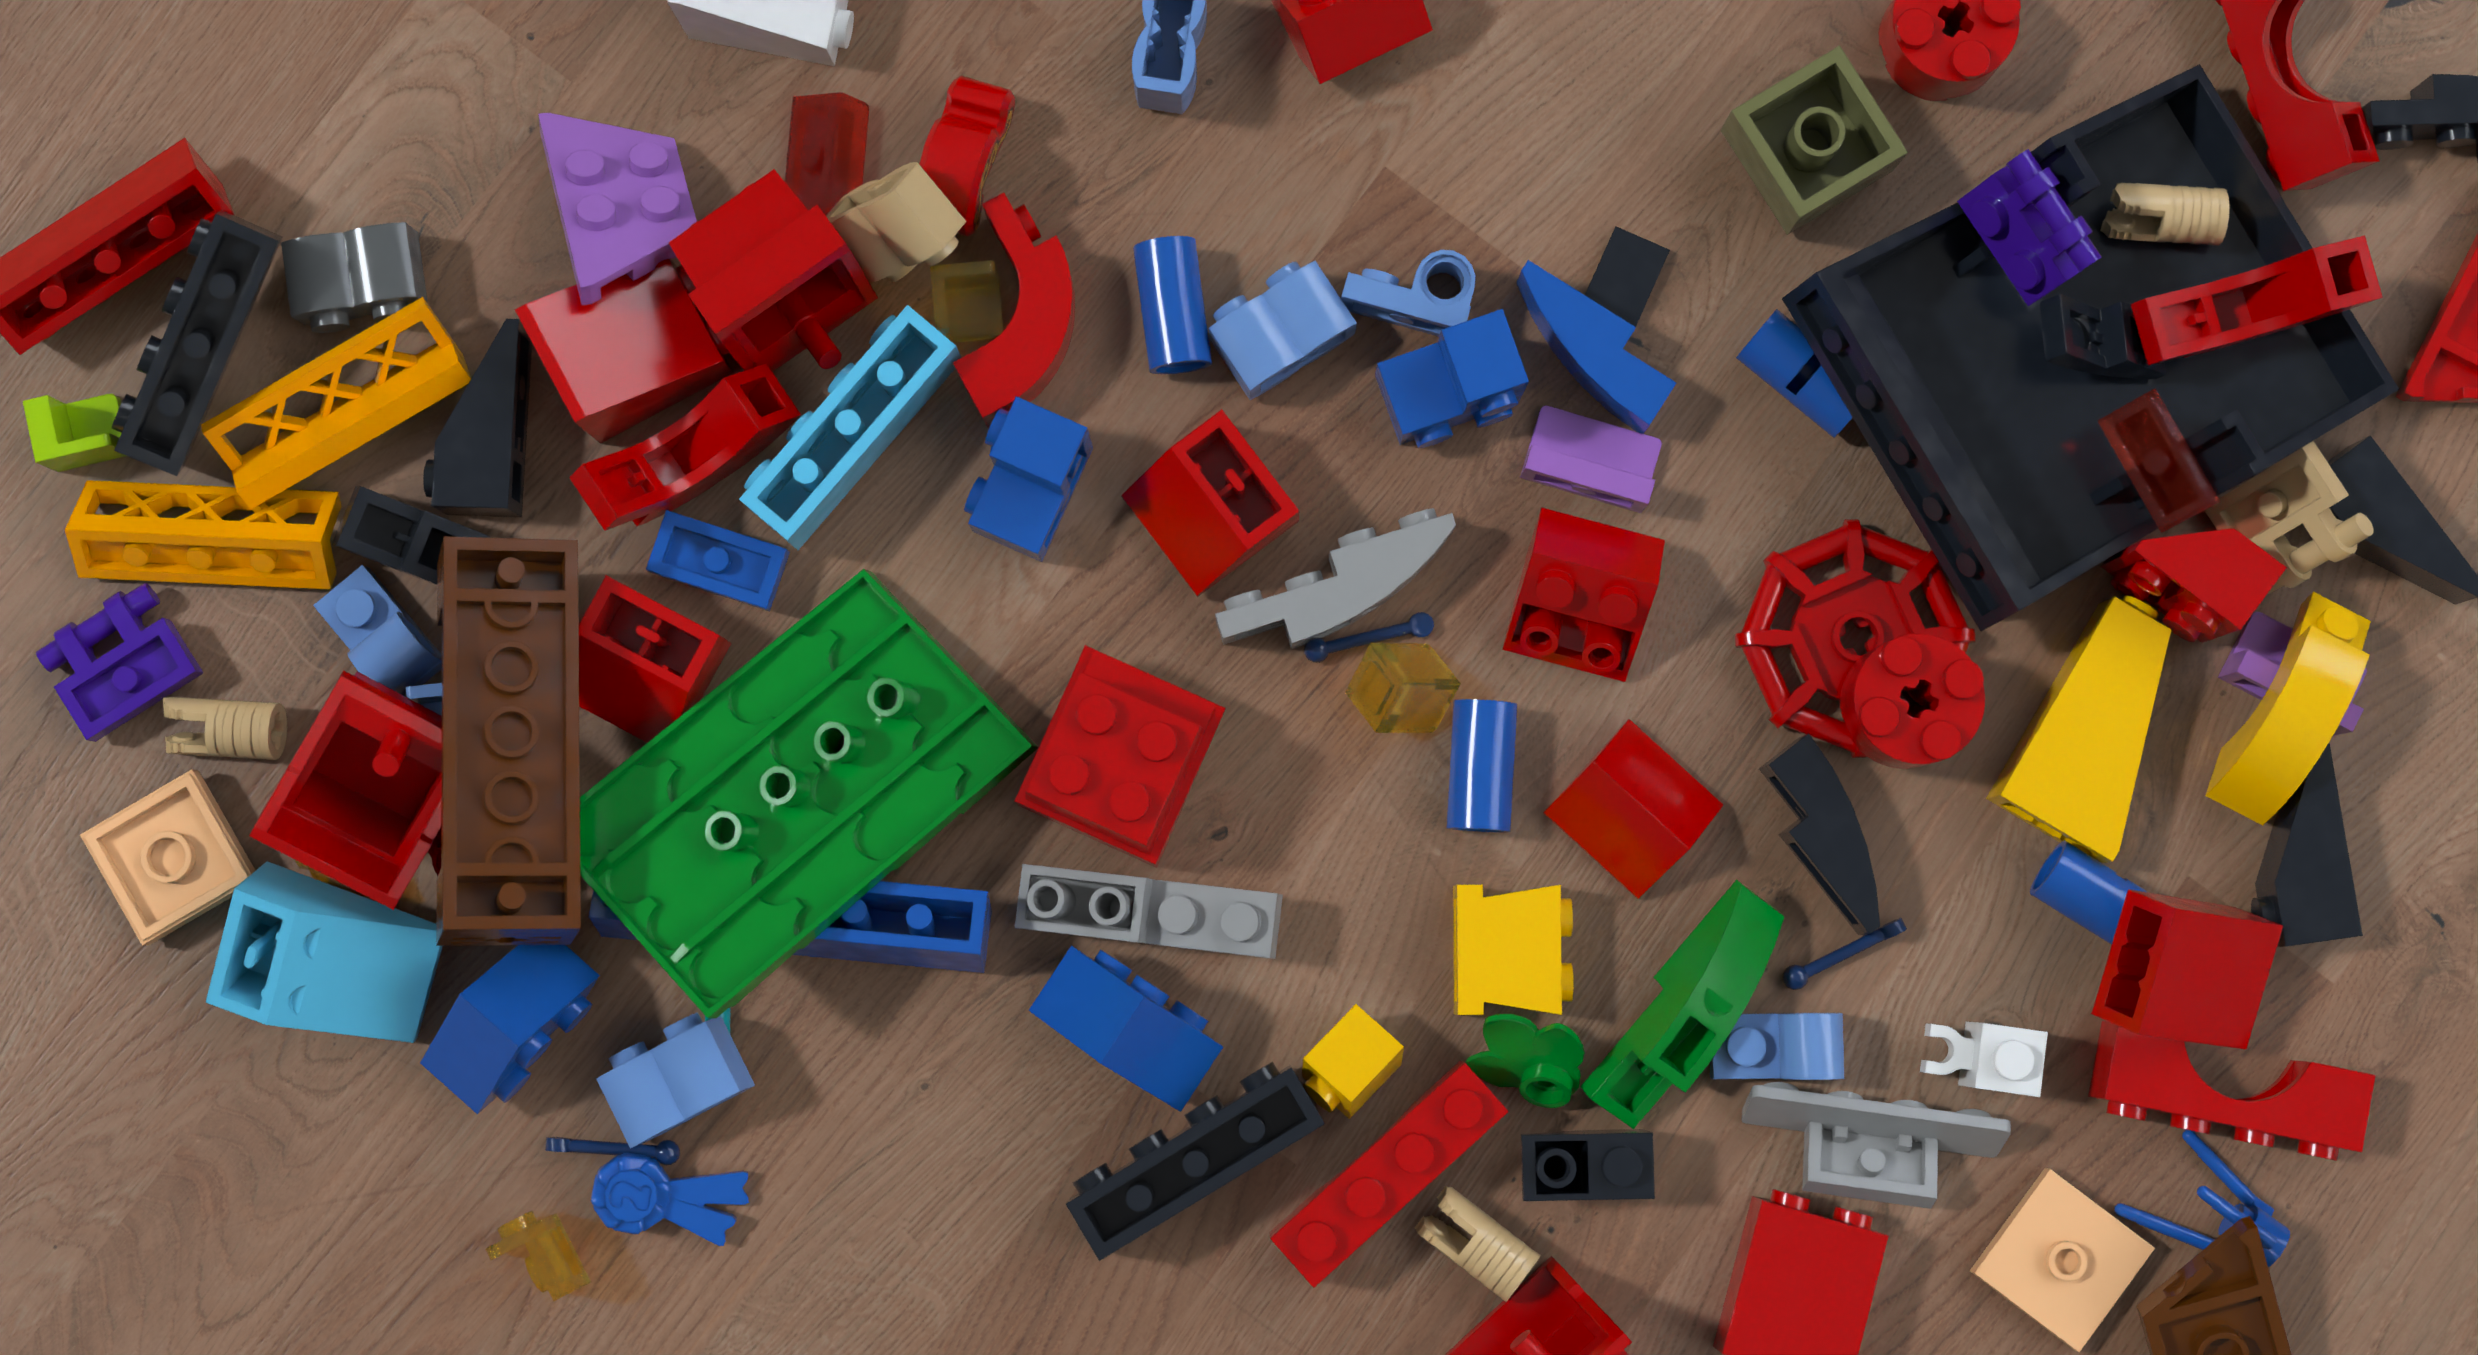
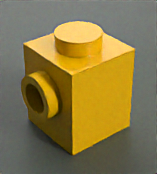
[1302,1004,1404,1119]

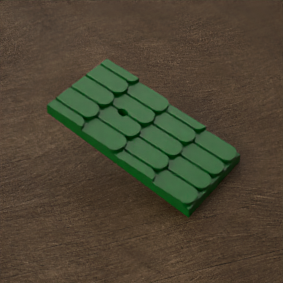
[580,569,1039,1018]

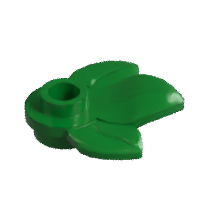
[1466,1014,1585,1108]

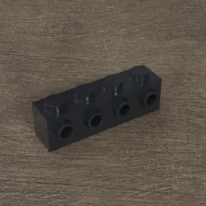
[111,210,283,476]
[1066,1062,1325,1261]

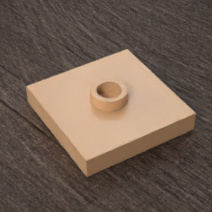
[80,769,256,945]
[1970,1168,2155,1352]

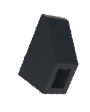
[1521,1129,1655,1201]

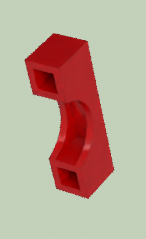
[2215,0,2380,191]
[2088,1021,2376,1161]
[1269,1061,1509,1288]

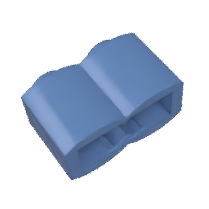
[1132,0,1207,114]
[1209,261,1357,400]
[596,1012,755,1148]

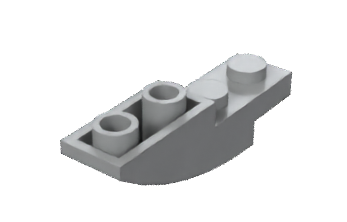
[1215,508,1456,650]
[1015,864,1283,959]

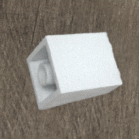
[667,0,854,66]

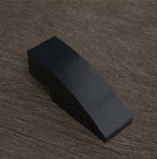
[331,486,493,585]
[1759,733,1880,935]

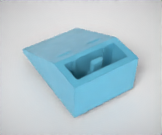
[205,861,443,1043]

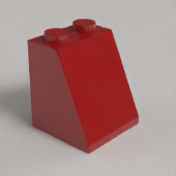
[515,258,734,444]

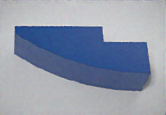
[1516,260,1676,434]

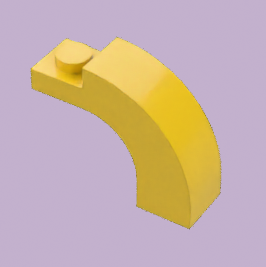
[2205,591,2371,826]

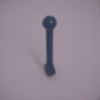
[1304,612,1434,663]
[1783,918,1907,990]
[545,1137,680,1166]

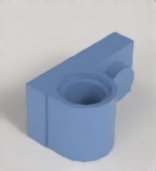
[1341,250,1476,336]
[313,565,442,697]
[1710,1013,1844,1080]

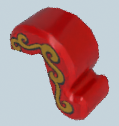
[919,76,1015,237]

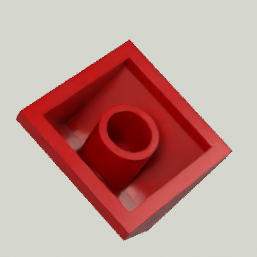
[1543,719,1723,899]

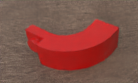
[952,192,1075,428]
[2131,235,2383,365]
[569,363,801,531]

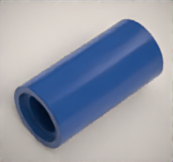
[1133,236,1212,375]
[1736,309,1853,438]
[1446,699,1517,833]
[2030,840,2149,945]

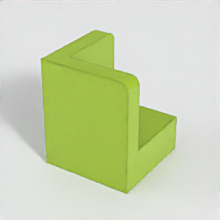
[23,394,126,472]

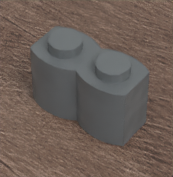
[281,222,428,333]

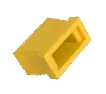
[1453,885,1573,1015]

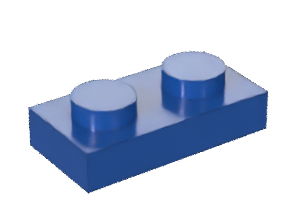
[646,510,790,612]

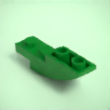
[1580,880,1784,1129]

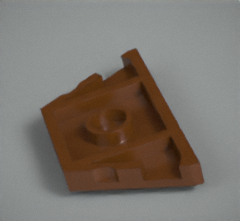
[2136,1216,2292,1355]

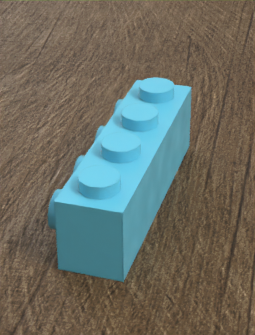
[739,305,962,550]

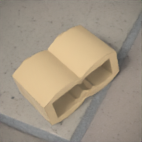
[826,162,966,282]

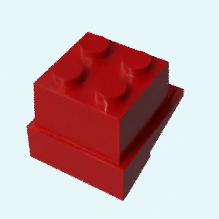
[668,169,878,372]
[1014,645,1226,868]
[249,670,442,910]
[1445,1256,1632,1355]

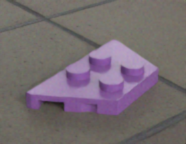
[538,113,697,305]

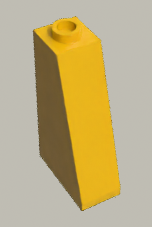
[1986,596,2171,863]

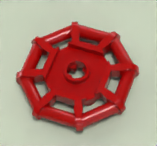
[1735,519,1976,758]

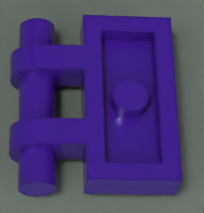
[1957,149,2102,307]
[36,583,203,742]

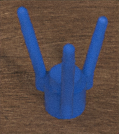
[2114,1130,2290,1268]

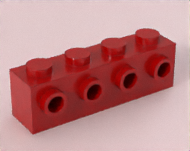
[0,138,234,355]

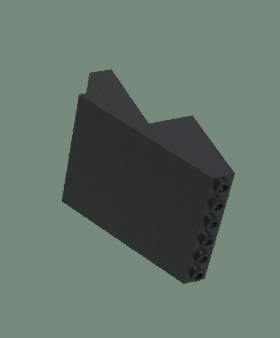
[1782,64,2399,631]

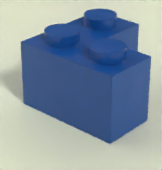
[1375,309,1529,448]
[964,396,1093,562]
[420,945,600,1114]
[1028,945,1223,1112]

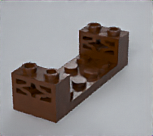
[436,536,581,946]

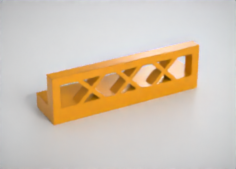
[201,297,472,510]
[65,480,342,589]

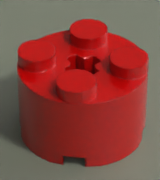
[1878,0,2021,101]
[1840,634,1985,769]

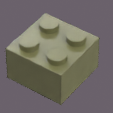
[1720,45,1908,235]

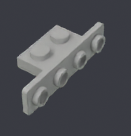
[1742,1082,2011,1209]

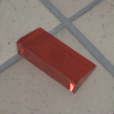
[785,92,869,216]
[2097,388,2220,533]

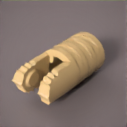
[2100,183,2229,246]
[163,697,287,760]
[1415,1186,1541,1302]

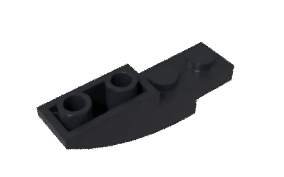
[2362,74,2478,163]

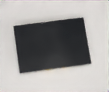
[1585,226,1670,327]

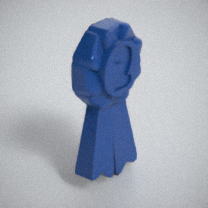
[591,1153,749,1246]

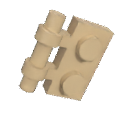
[2203,441,2374,594]

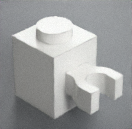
[1920,1022,2048,1097]

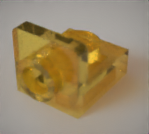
[485,1211,591,1301]

